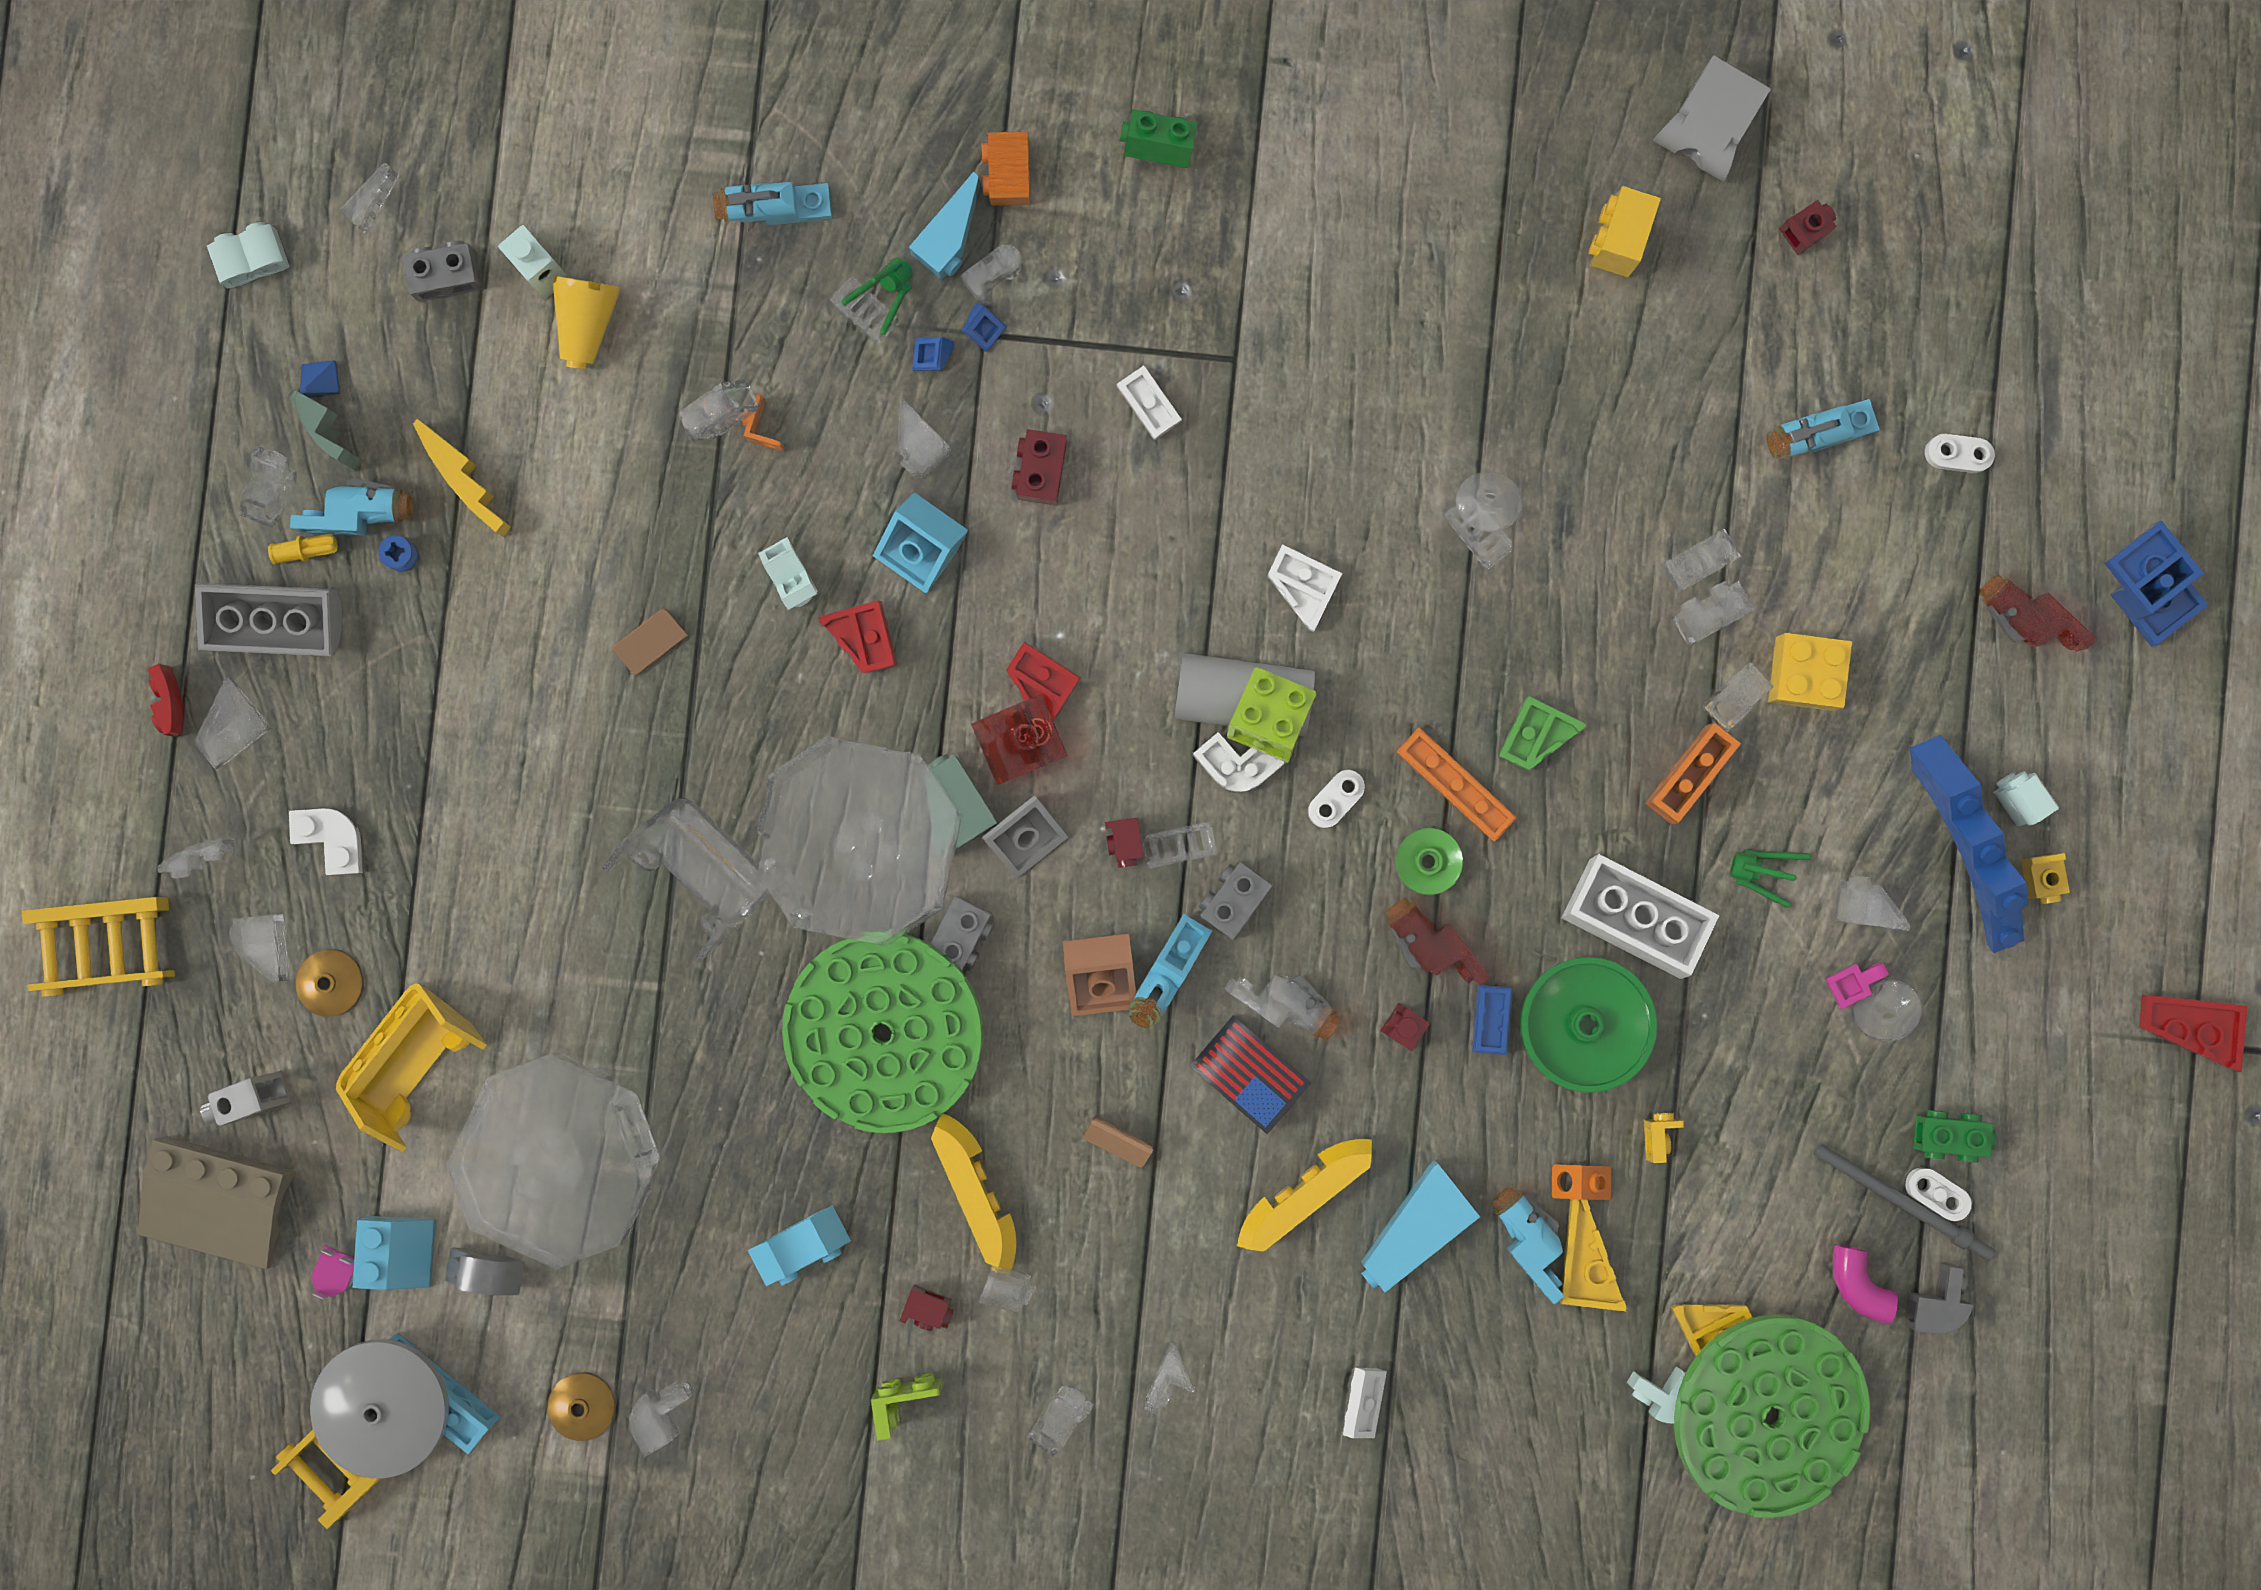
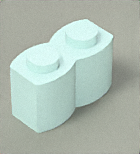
[207,222,290,289]
[1993,771,2059,826]

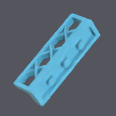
[388,1333,501,1454]

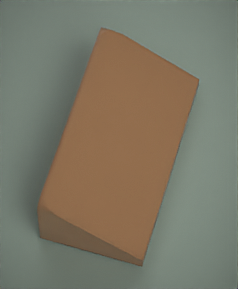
[611,608,688,676]
[1084,1116,1153,1168]

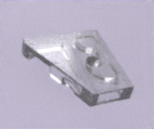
[194,677,271,769]

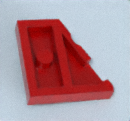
[818,600,897,674]

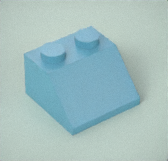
[873,492,968,594]
[352,1215,436,1290]

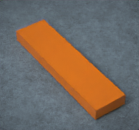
[1396,727,1517,842]

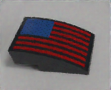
[1190,1015,1311,1134]

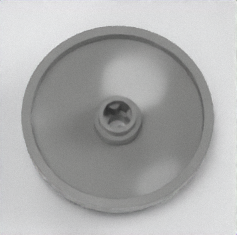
[310,1339,449,1478]

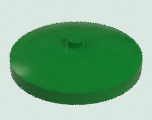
[1520,957,1657,1093]

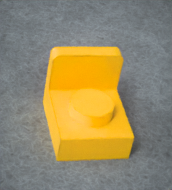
[1644,1113,1684,1163]

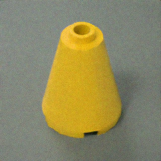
[553,276,621,369]

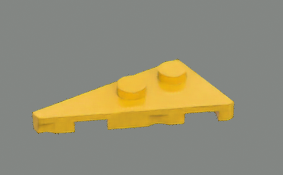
[1559,1199,1627,1312]

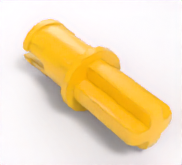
[268,533,338,565]

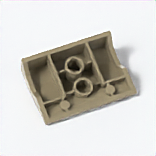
[137,1136,296,1269]

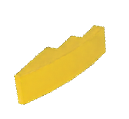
[413,419,511,537]

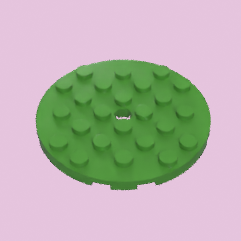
[782,932,984,1133]
[1674,1314,1870,1518]

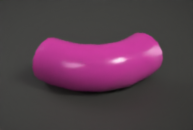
[1833,1244,1898,1324]

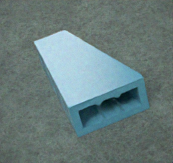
[1361,1160,1480,1293]

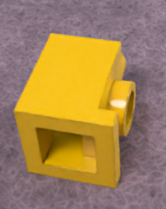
[2020,853,2070,904]

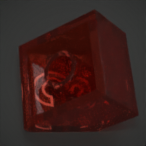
[971,694,1068,785]

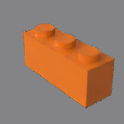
[1644,723,1741,824]

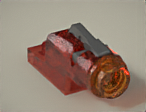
[1978,574,2097,652]
[1384,897,1491,986]

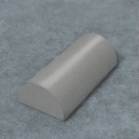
[195,583,342,656]
[1174,653,1315,737]

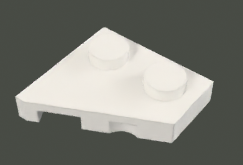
[1267,544,1342,632]

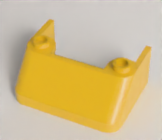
[336,984,487,1153]

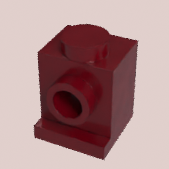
[1779,200,1837,255]
[1105,818,1143,868]
[1380,1003,1430,1051]
[899,1285,954,1331]

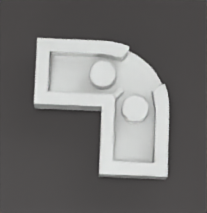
[1193,732,1286,792]
[289,809,363,875]

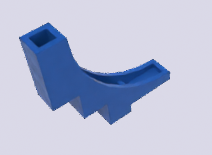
[1910,735,2028,953]

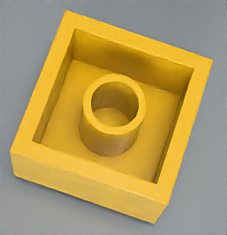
[1588,186,1661,278]
[1768,633,1852,711]

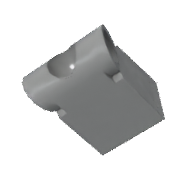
[1652,55,1771,182]

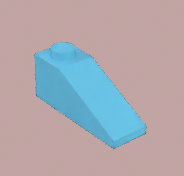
[909,172,981,281]

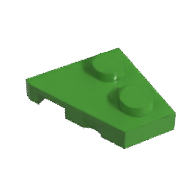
[1498,696,1586,771]

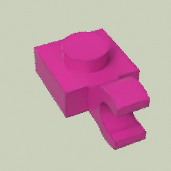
[1824,962,1889,1009]

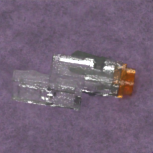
[1223,975,1342,1041]

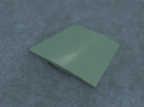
[289,390,363,471]

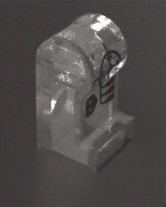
[961,245,1022,306]

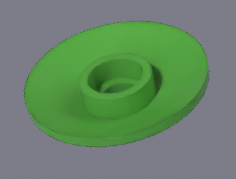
[1396,828,1463,895]

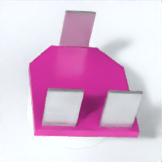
[311,1245,354,1299]

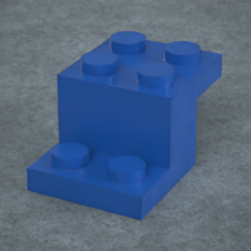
[2104,520,2208,647]

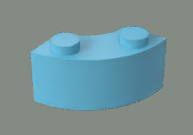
[747,1205,851,1286]

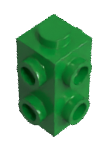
[1119,109,1197,169]
[1913,1110,1997,1163]

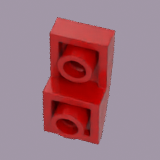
[147,664,183,737]

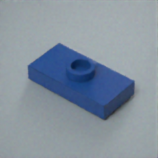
[1472,985,1512,1055]

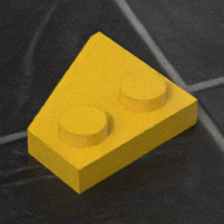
[1670,1304,1753,1357]

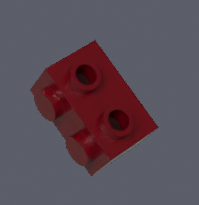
[1011,429,1067,506]

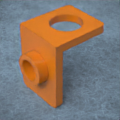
[742,394,785,452]
[1552,1164,1611,1200]

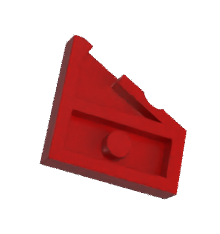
[1006,642,1081,732]

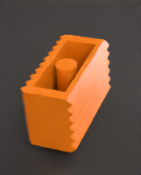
[982,132,1030,206]

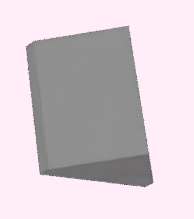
[982,795,1068,879]

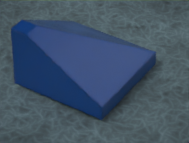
[962,303,1007,352]
[912,337,955,371]
[300,360,340,398]

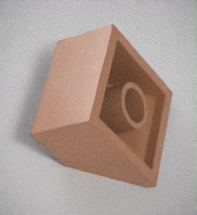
[1063,934,1136,1016]

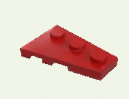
[2139,995,2247,1073]

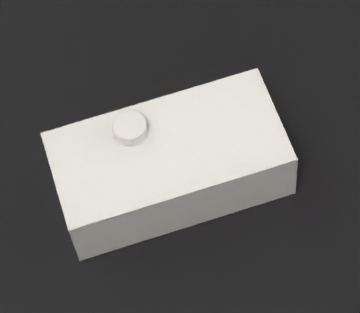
[1562,854,1719,979]

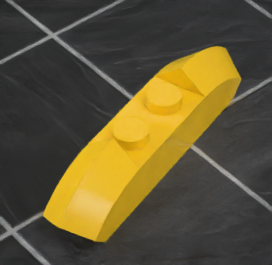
[931,1113,1016,1270]
[1237,1139,1372,1252]

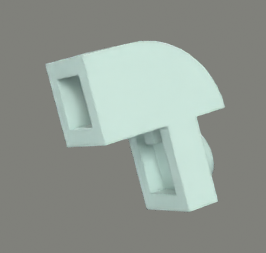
[758,537,818,610]
[1627,1366,1686,1424]

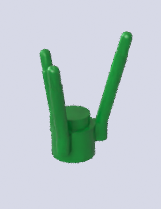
[841,257,913,335]
[1730,849,1812,908]

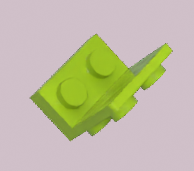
[1227,667,1316,763]
[871,1373,944,1441]

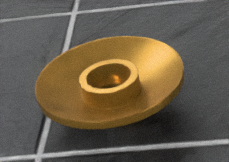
[296,950,363,1016]
[547,1373,615,1441]

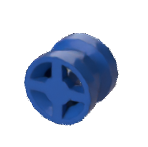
[378,536,418,572]

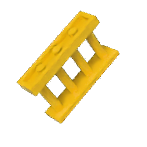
[22,897,175,997]
[271,1430,381,1529]

